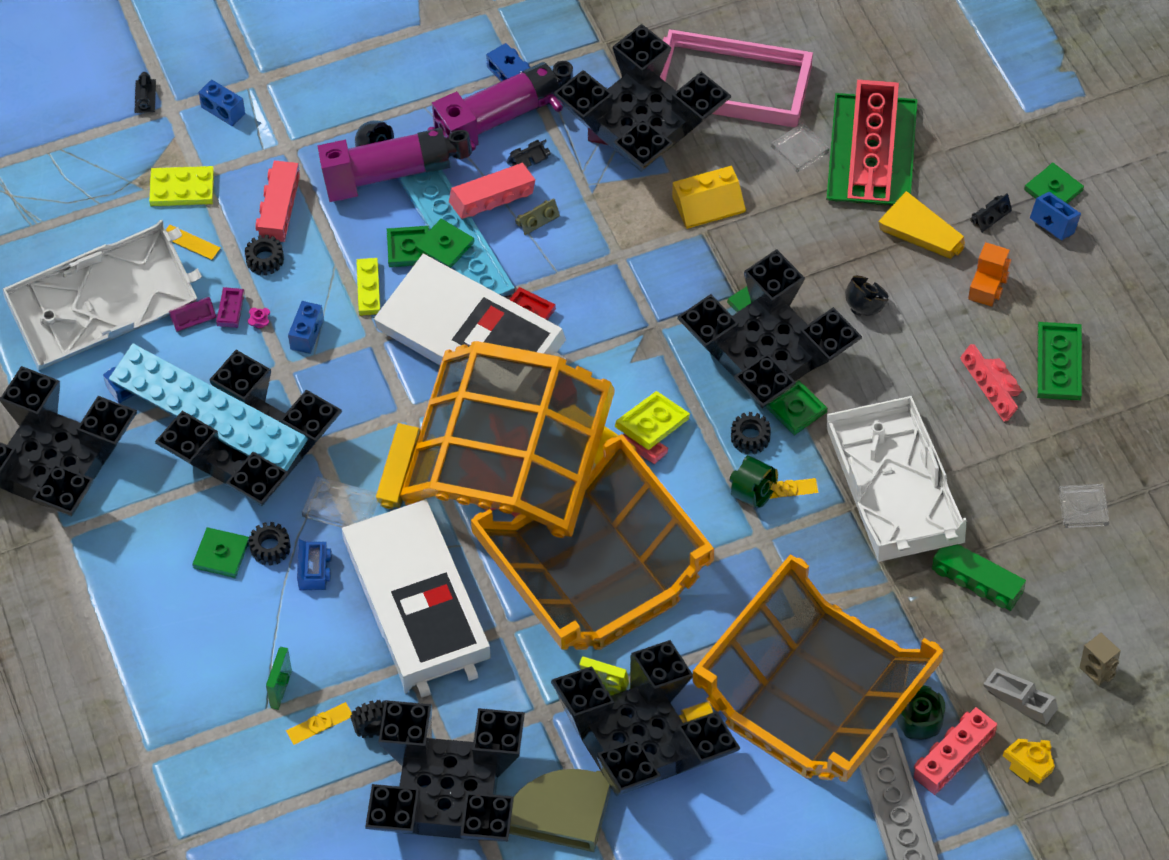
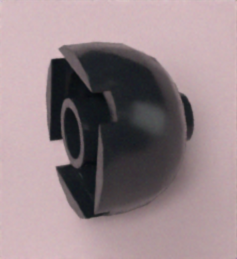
[355,120,394,147]
[845,275,889,316]

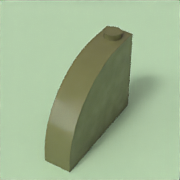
[509,769,611,852]

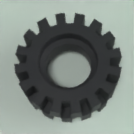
[245,235,284,275]
[731,412,771,454]
[249,522,291,566]
[350,700,385,738]

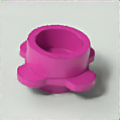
[248,307,270,328]

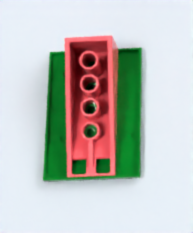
[826,80,917,205]

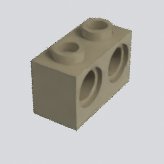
[1079,632,1121,686]

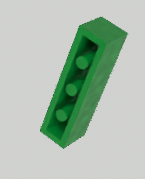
[932,544,1026,611]

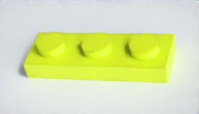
[356,258,380,316]

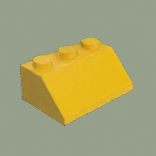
[672,166,746,229]

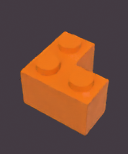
[968,242,1012,307]

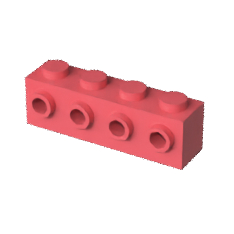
[255,160,300,242]
[449,163,535,219]
[914,707,997,795]

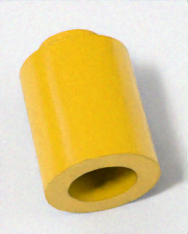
[678,701,713,723]

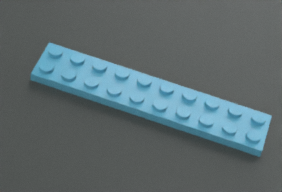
[398,170,515,297]
[109,343,308,471]

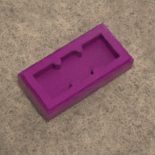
[216,287,245,328]
[169,297,217,332]

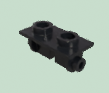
[134,72,156,113]
[506,139,551,168]
[970,193,1012,233]

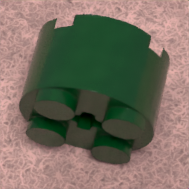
[729,455,778,508]
[897,685,945,739]

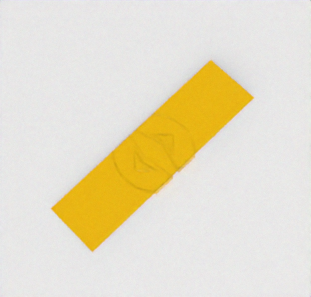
[166,225,221,259]
[770,478,819,499]
[286,702,352,745]

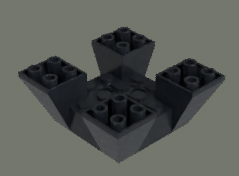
[554,24,731,172]
[677,249,862,408]
[155,350,342,506]
[0,366,137,517]
[551,640,740,796]
[365,700,525,842]

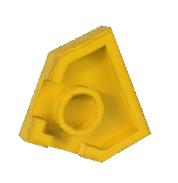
[1002,739,1055,784]

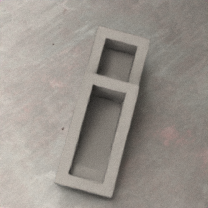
[983,668,1058,725]

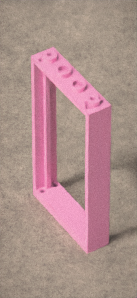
[660,29,813,128]

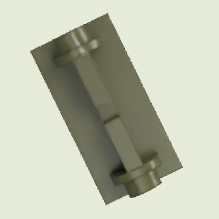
[515,198,560,235]

